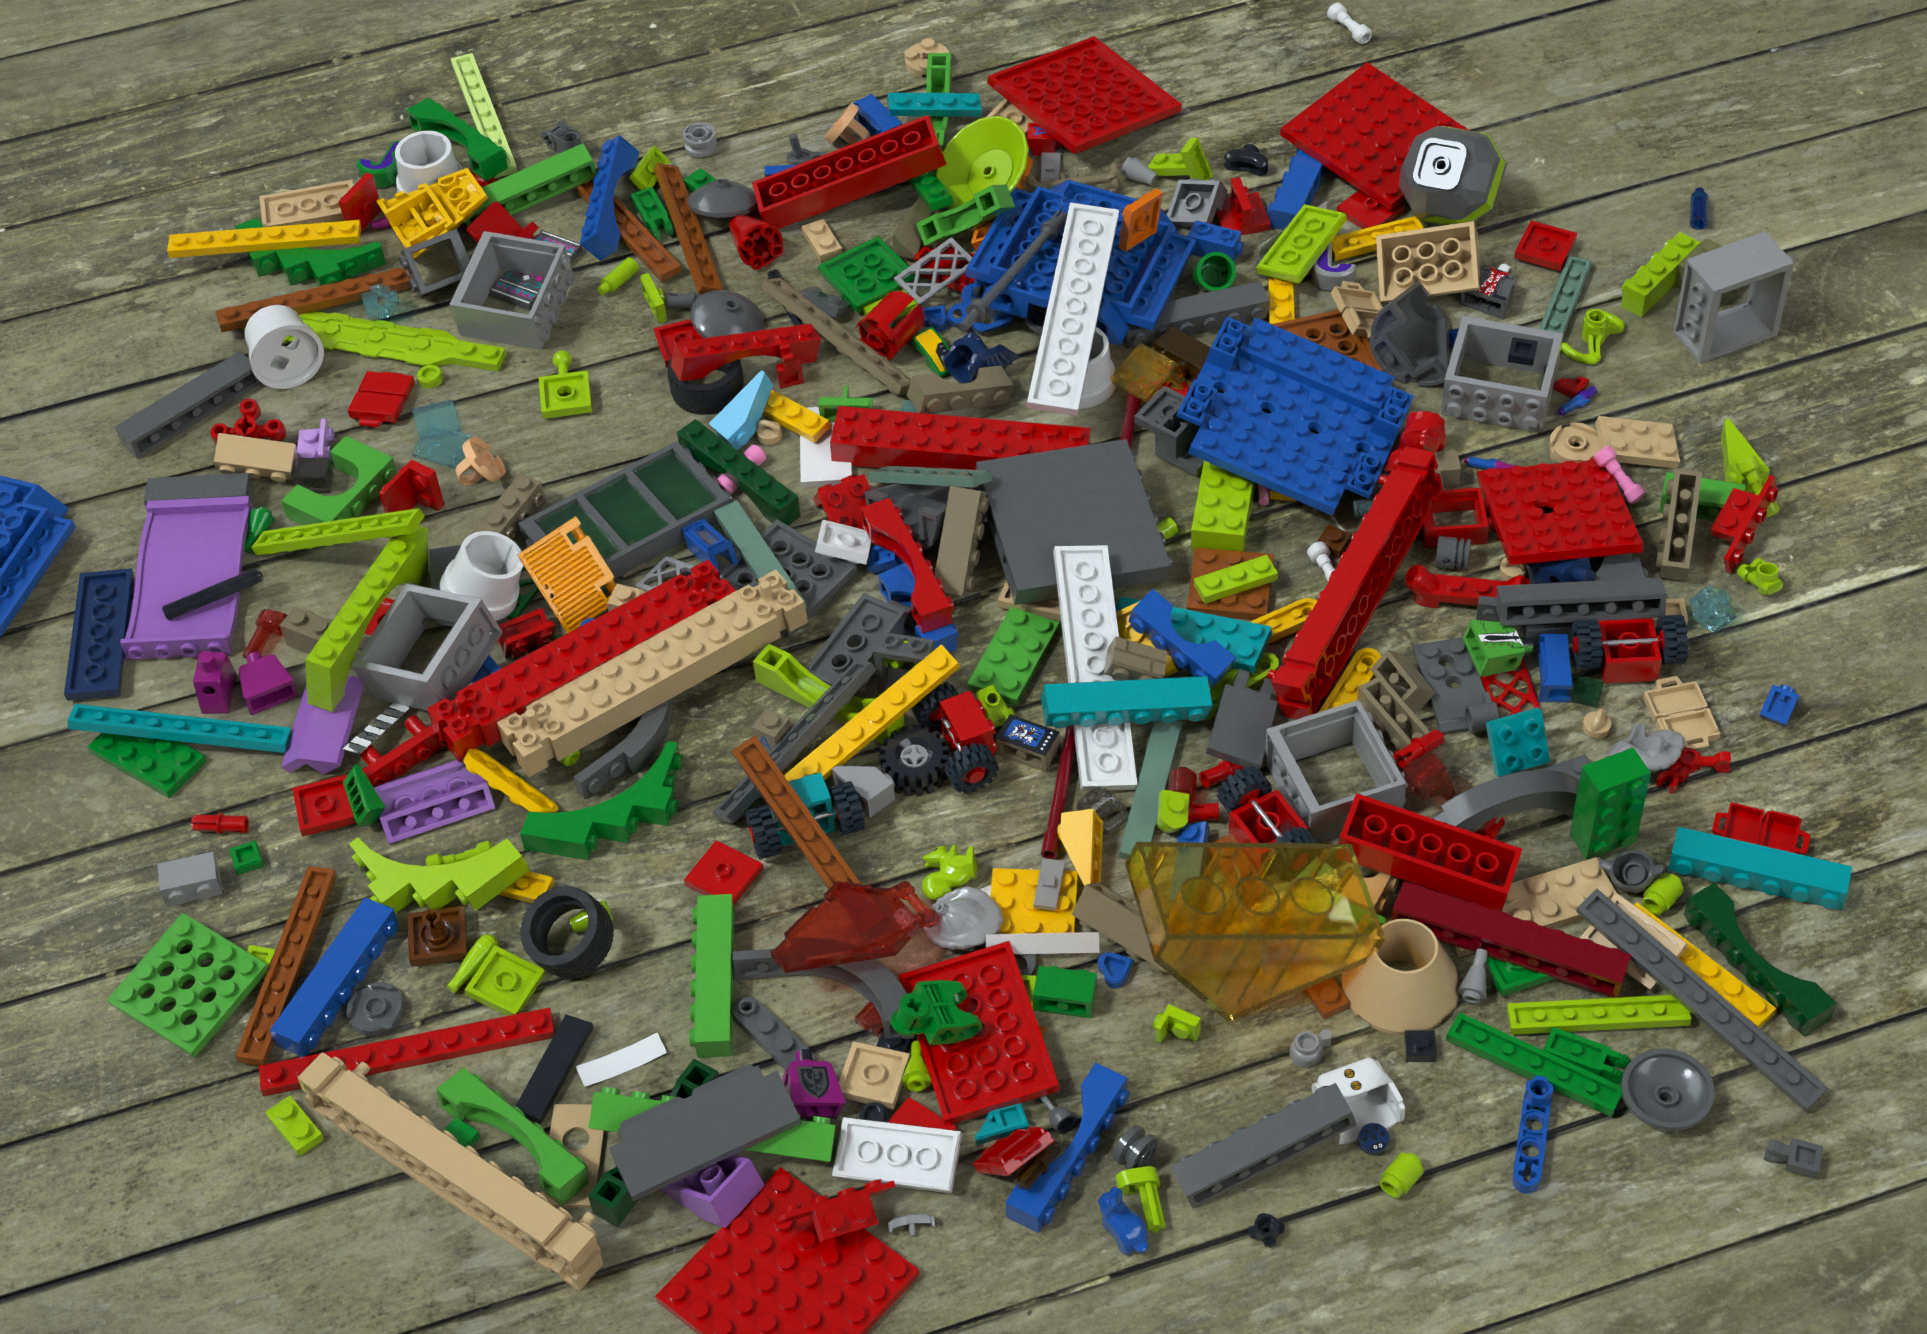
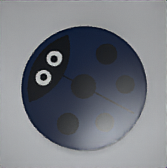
[1357,1123,1390,1155]

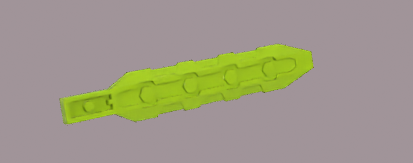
[241,311,507,372]

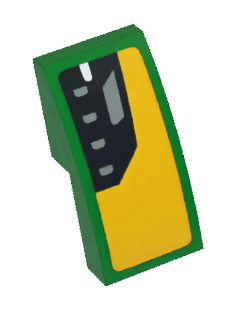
[911,327,950,378]

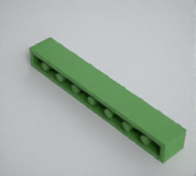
[588,1087,836,1162]

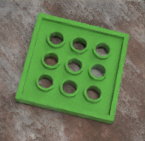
[107,912,269,1058]

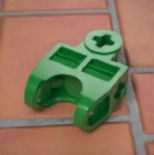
[890,980,982,1045]

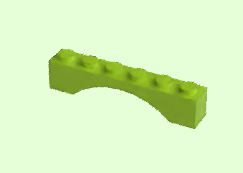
[753,644,905,745]

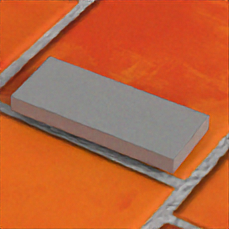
[1040,153,1060,182]
[1033,858,1065,911]

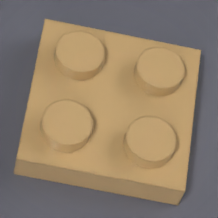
[838,1041,910,1110]

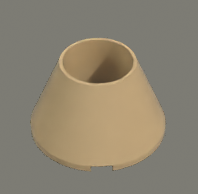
[1342,919,1460,1035]

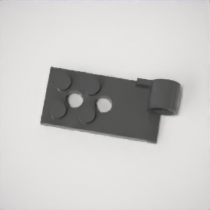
[806,593,917,686]
[1412,637,1499,735]

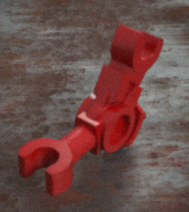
[1656,748,1731,794]

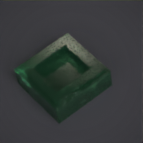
[1571,676,1604,708]

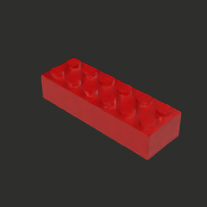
[1335,793,1523,911]

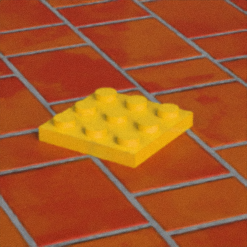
[990,868,1078,934]

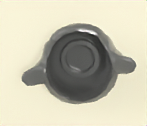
[1599,850,1664,893]

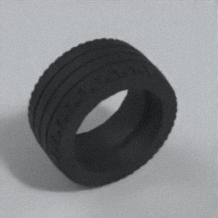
[667,354,744,415]
[520,886,614,978]

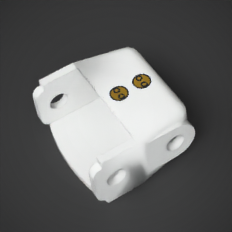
[1312,1057,1405,1145]

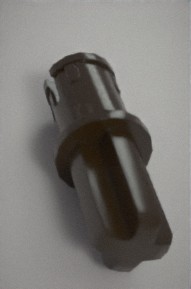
[1015,1140,1061,1190]

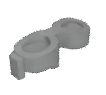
[888,1213,935,1235]

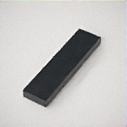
[516,1014,593,1124]

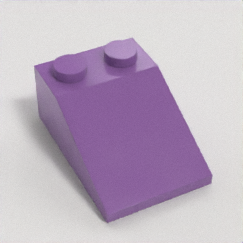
[659,1155,765,1228]

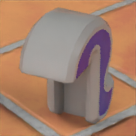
[1311,242,1356,291]

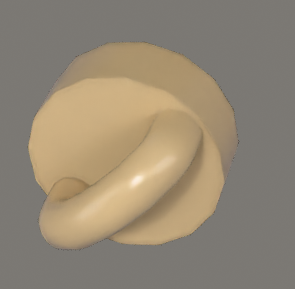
[756,420,782,445]
[1500,558,1527,581]
[1582,708,1611,739]

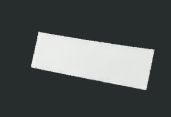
[575,1033,667,1087]

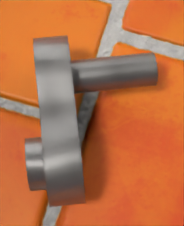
[787,133,827,165]

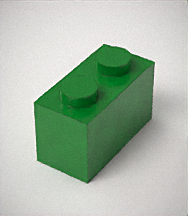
[1033,966,1097,1019]

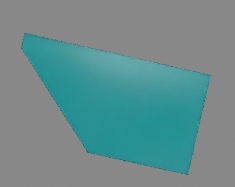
[974,1103,1029,1146]

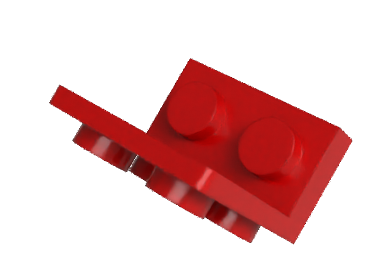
[379,459,445,513]

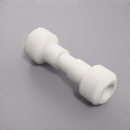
[1327,3,1372,45]
[1307,542,1335,582]

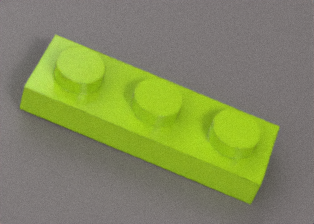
[1194,555,1278,604]

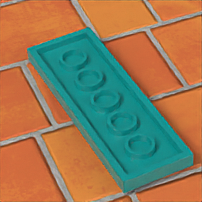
[1115,596,1273,673]

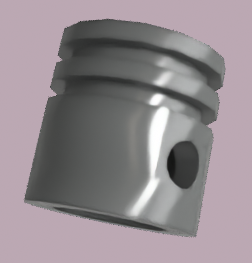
[1435,536,1471,571]

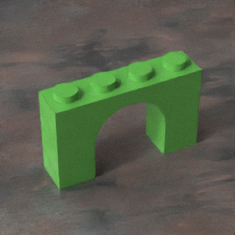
[281,436,397,525]

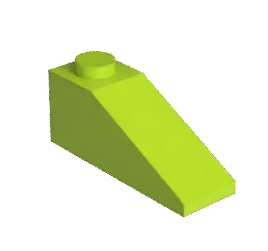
[1721,418,1770,493]

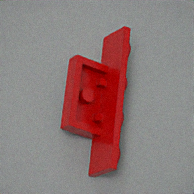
[1710,475,1779,574]
[774,1179,896,1243]

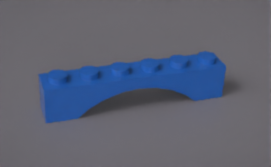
[580,135,640,261]
[1005,1062,1130,1233]

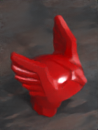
[1384,411,1447,474]

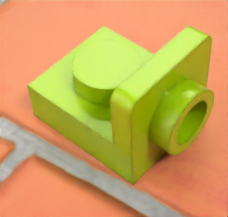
[1153,1004,1201,1043]

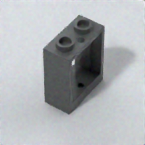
[399,229,470,297]
[874,632,934,694]

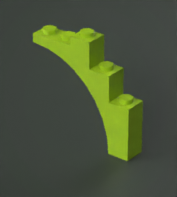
[349,837,530,914]

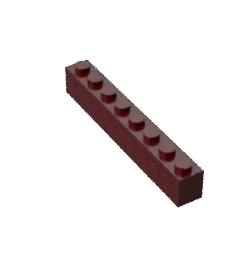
[1391,881,1631,998]

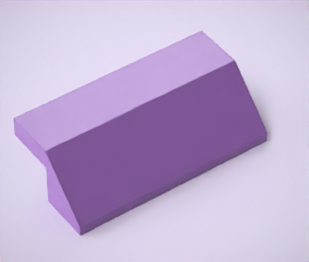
[281,676,364,775]
[374,760,495,844]

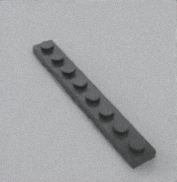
[713,659,876,824]

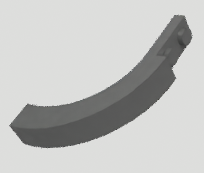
[574,698,674,799]
[1433,770,1579,831]
[733,938,915,1039]

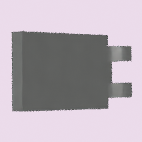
[1205,669,1278,769]

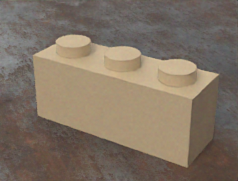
[214,433,297,482]

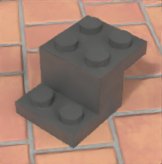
[1134,386,1204,476]

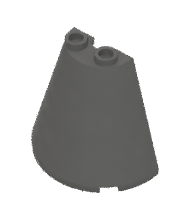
[1370,280,1449,386]
[865,483,978,551]

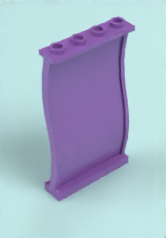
[120,496,253,660]

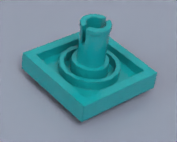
[1486,707,1550,777]

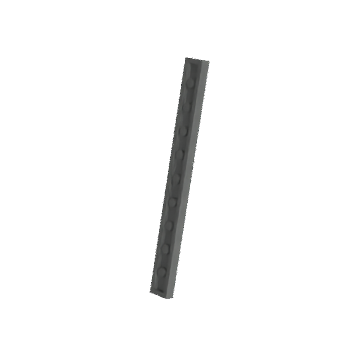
[1576,889,1827,1112]

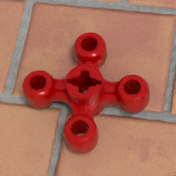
[210,398,287,445]

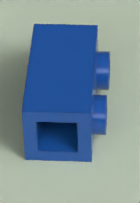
[1187,220,1244,261]

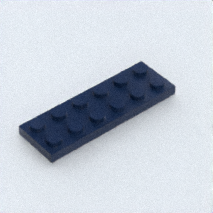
[64,568,134,701]

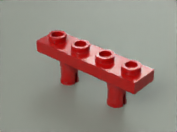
[359,715,448,787]

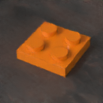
[1119,188,1163,252]

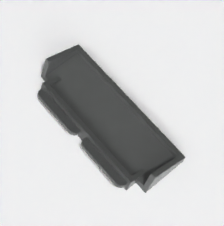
[610,1065,801,1201]

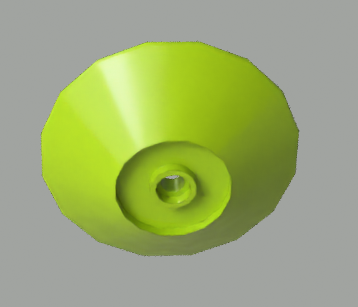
[936,116,1029,210]

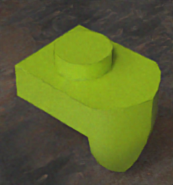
[1156,789,1189,833]

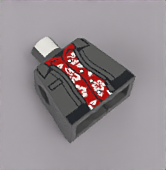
[1460,264,1516,320]

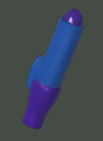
[1558,386,1597,416]

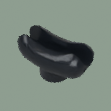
[1224,144,1268,176]

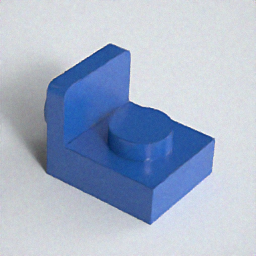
[867,545,904,574]
[1760,684,1799,727]

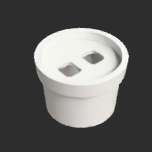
[395,131,463,193]
[245,305,324,389]
[1079,327,1117,409]
[440,531,523,621]

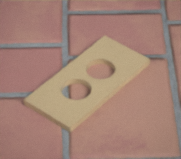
[541,1104,605,1208]

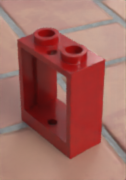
[1420,487,1492,548]

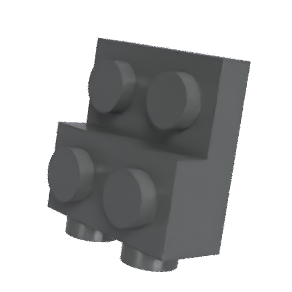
[1167,178,1228,227]

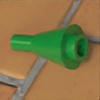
[244,507,275,553]

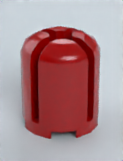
[855,290,925,361]

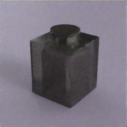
[292,457,334,494]

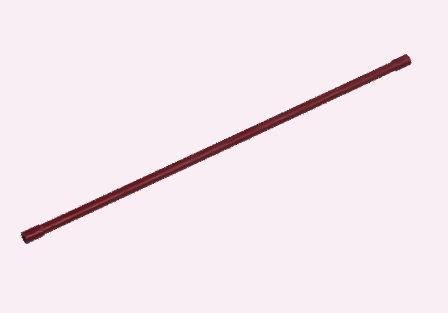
[1041,383,1144,859]

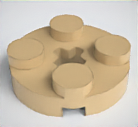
[904,38,949,78]
[1549,423,1600,463]

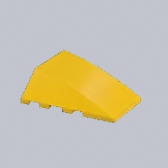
[376,168,488,260]

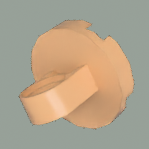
[824,103,870,145]
[455,436,506,486]

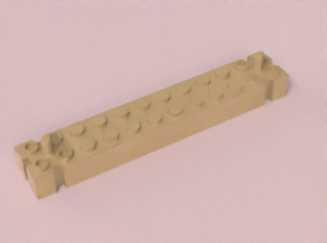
[497,569,808,777]
[298,1052,603,1292]

